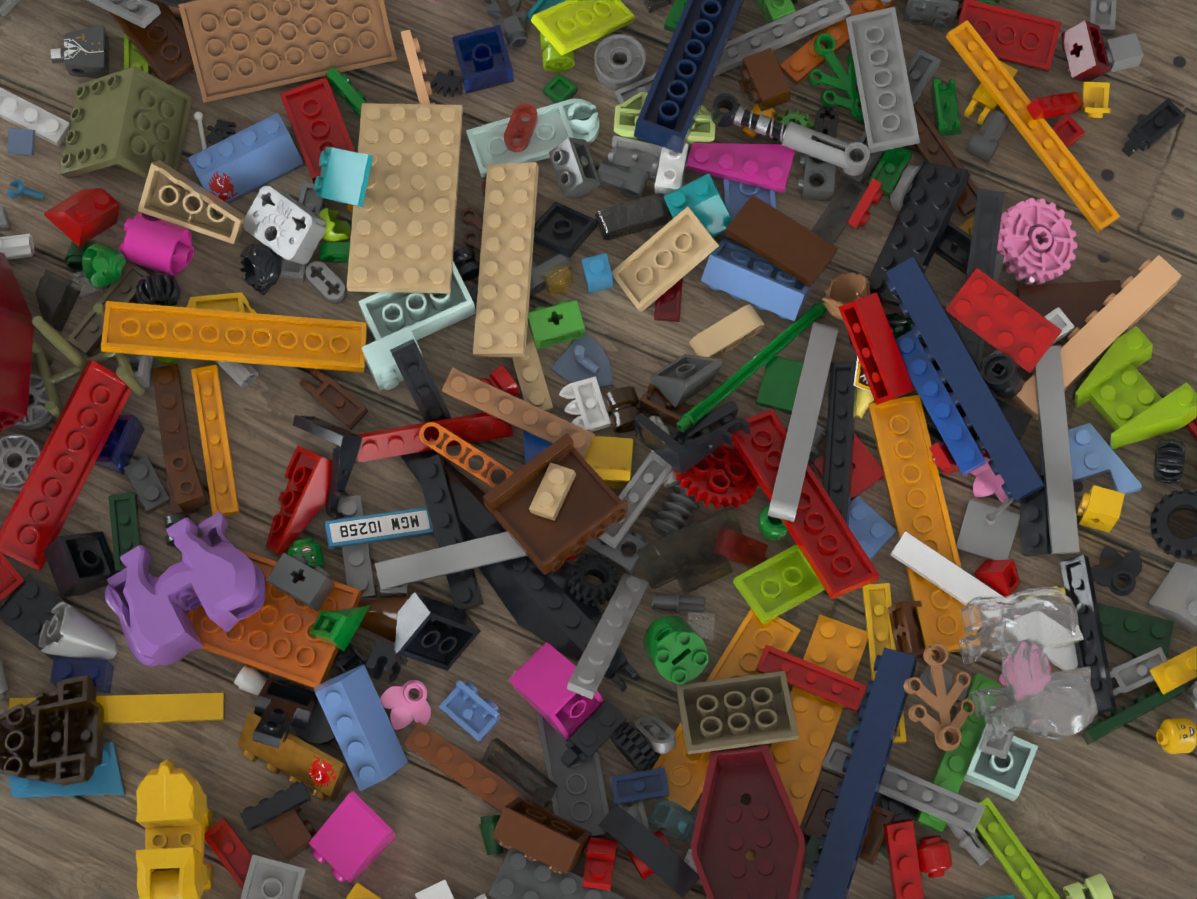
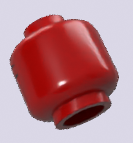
[916,835,952,878]

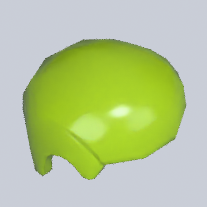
[317,207,351,243]

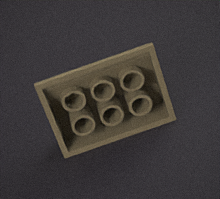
[676,671,799,754]

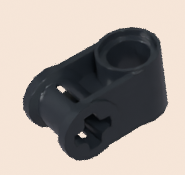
[334,643,368,674]

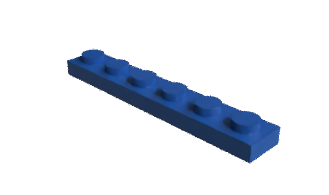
[895,330,987,476]

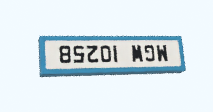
[324,507,434,549]

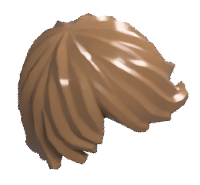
[822,272,870,321]

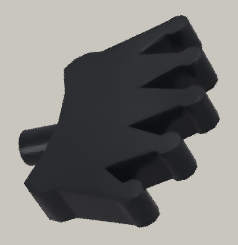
[430,70,462,97]
[207,119,236,145]

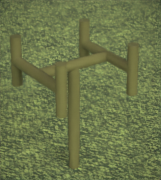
[32,303,145,420]

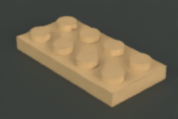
[612,206,720,312]

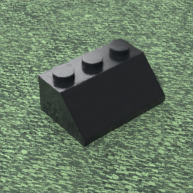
[394,592,481,671]

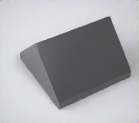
[650,354,722,408]

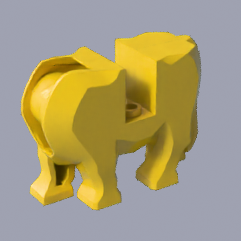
[136,759,213,899]

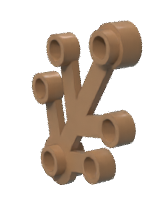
[904,643,975,751]

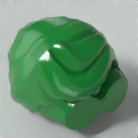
[82,244,126,288]

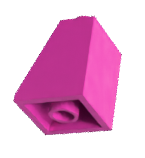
[509,642,605,741]
[309,791,397,885]

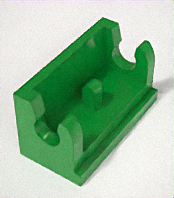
[930,79,962,136]

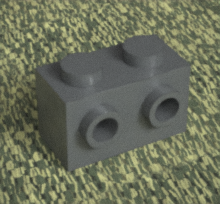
[549,137,601,199]

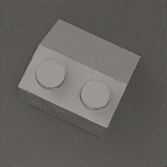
[1147,561,1197,635]

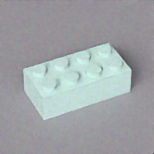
[358,262,476,341]

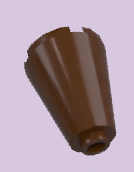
[357,596,411,643]

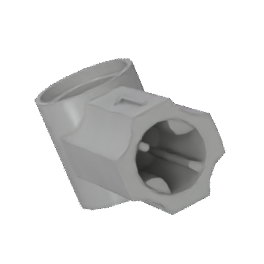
[215,361,259,389]

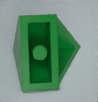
[309,605,371,652]

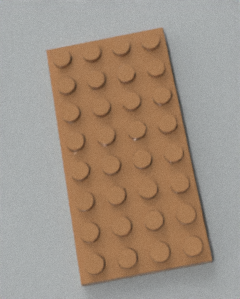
[178,0,397,103]

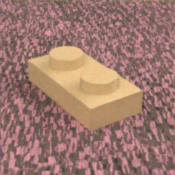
[529,463,576,521]

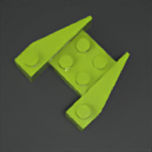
[1075,326,1197,450]

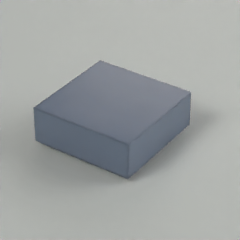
[7,128,35,155]

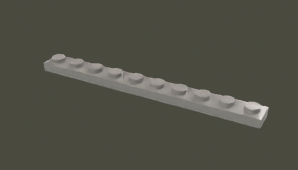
[614,0,851,104]

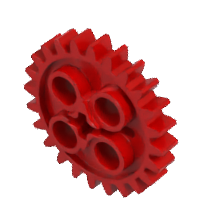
[674,442,759,510]

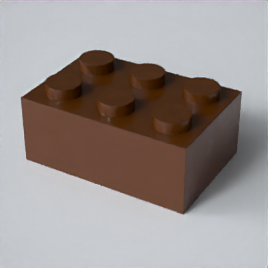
[492,797,592,874]

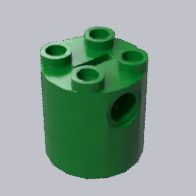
[643,615,709,685]

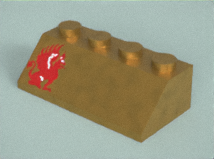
[237,711,350,801]

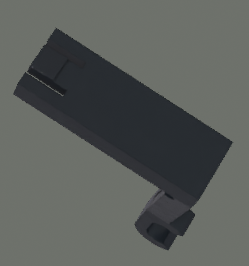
[633,413,750,474]
[293,415,362,518]

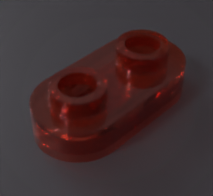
[504,103,538,152]

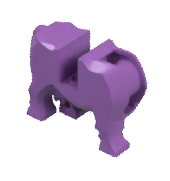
[105,512,266,666]

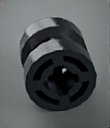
[453,246,480,281]

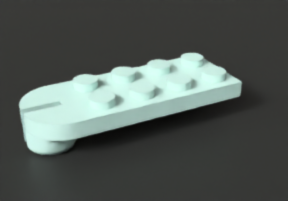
[466,99,600,178]

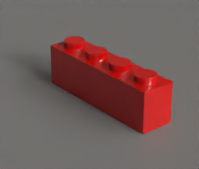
[839,292,915,405]

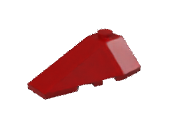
[266,445,332,555]

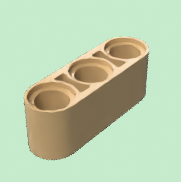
[689,304,766,359]

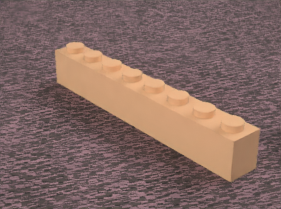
[1011,255,1182,422]

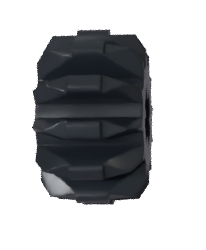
[136,273,181,306]
[1153,438,1186,484]

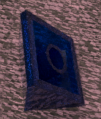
[94,415,145,475]

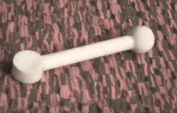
[194,111,207,150]

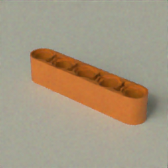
[419,422,514,488]

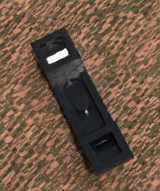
[598,804,700,899]

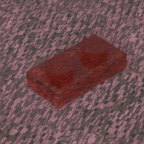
[714,528,768,569]

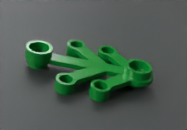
[807,33,864,121]

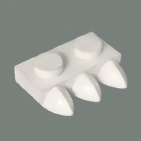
[559,376,611,432]

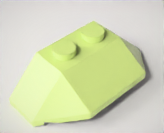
[614,92,715,150]

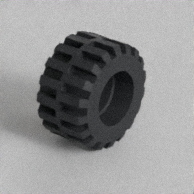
[1150,489,1197,559]

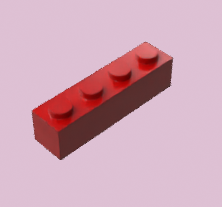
[1026,92,1084,120]

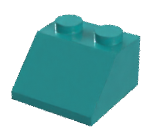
[663,173,733,238]

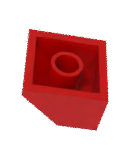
[44,188,120,247]

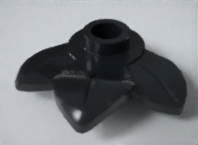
[1091,546,1142,596]

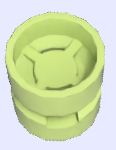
[1063,873,1114,899]

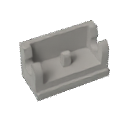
[608,135,662,180]

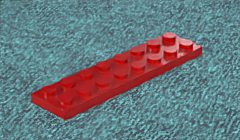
[0,360,132,571]
[732,409,880,599]

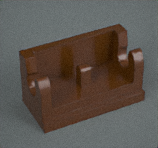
[640,383,695,429]
[888,601,925,659]

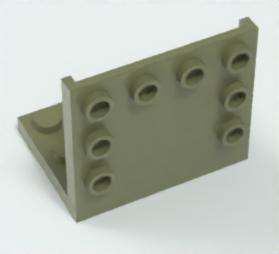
[59,66,192,179]

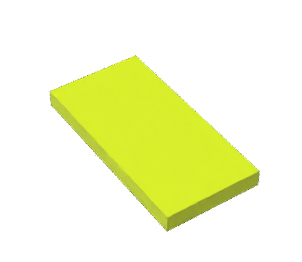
[531,0,636,55]

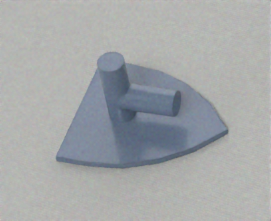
[550,333,613,388]

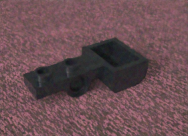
[252,678,318,749]

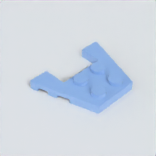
[1039,423,1142,495]

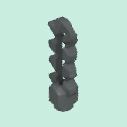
[484,0,528,50]

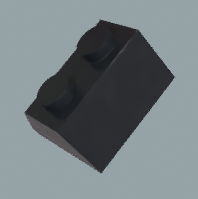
[43,531,116,598]

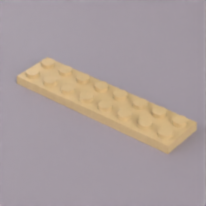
[473,162,539,358]

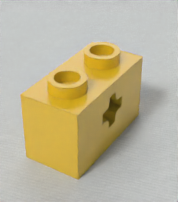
[1076,485,1125,533]

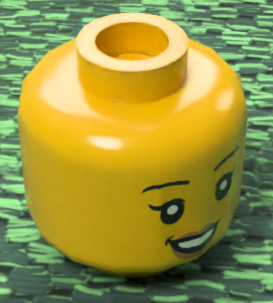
[1156,718,1197,754]

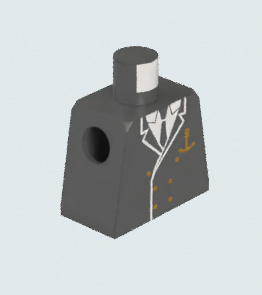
[51,25,109,78]

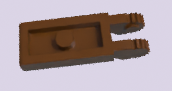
[299,369,368,430]

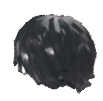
[240,244,281,295]

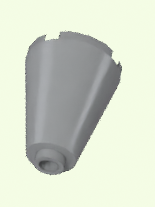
[39,602,118,662]

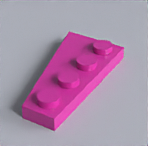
[686,143,796,193]

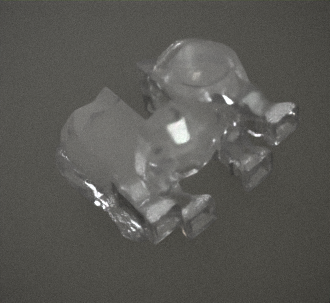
[959,587,1098,742]

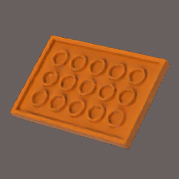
[187,548,363,689]

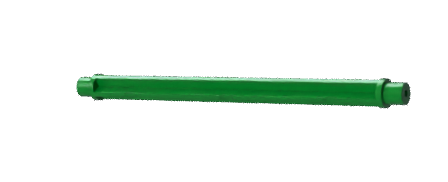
[676,300,827,432]

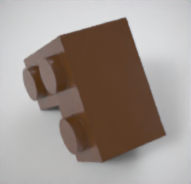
[739,48,791,111]

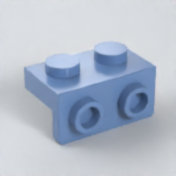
[439,680,501,743]

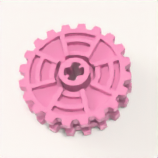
[997,198,1078,285]

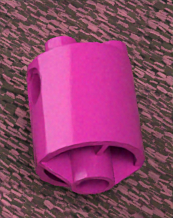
[118,212,194,277]

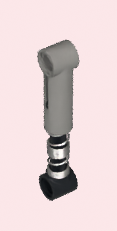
[711,93,870,176]

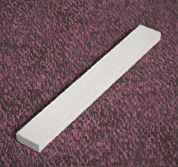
[890,531,1078,675]

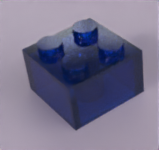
[452,25,514,94]

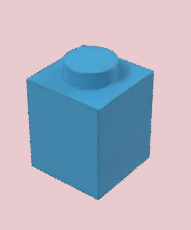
[581,253,613,293]

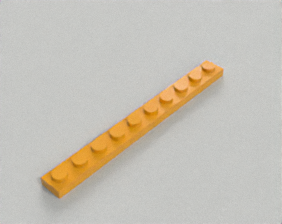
[946,20,1120,233]

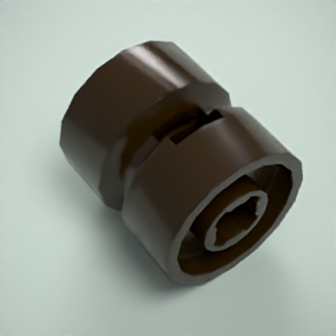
[603,386,643,434]

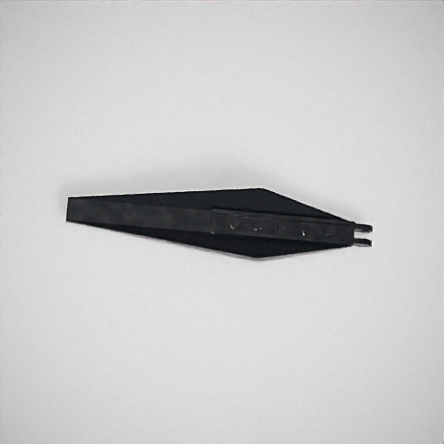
[400,450,640,692]

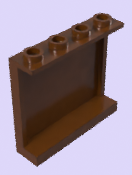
[483,433,628,575]

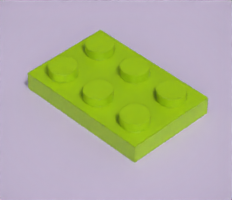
[733,544,825,624]

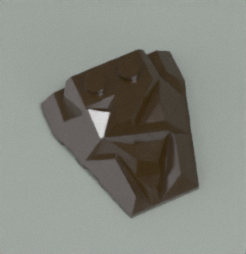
[0,675,104,786]

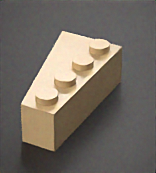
[138,160,246,244]

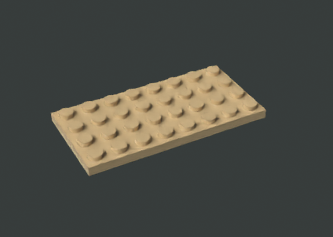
[347,103,463,293]

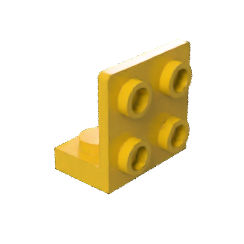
[584,436,633,489]

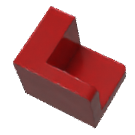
[974,559,1021,596]

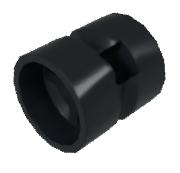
[982,353,1024,398]

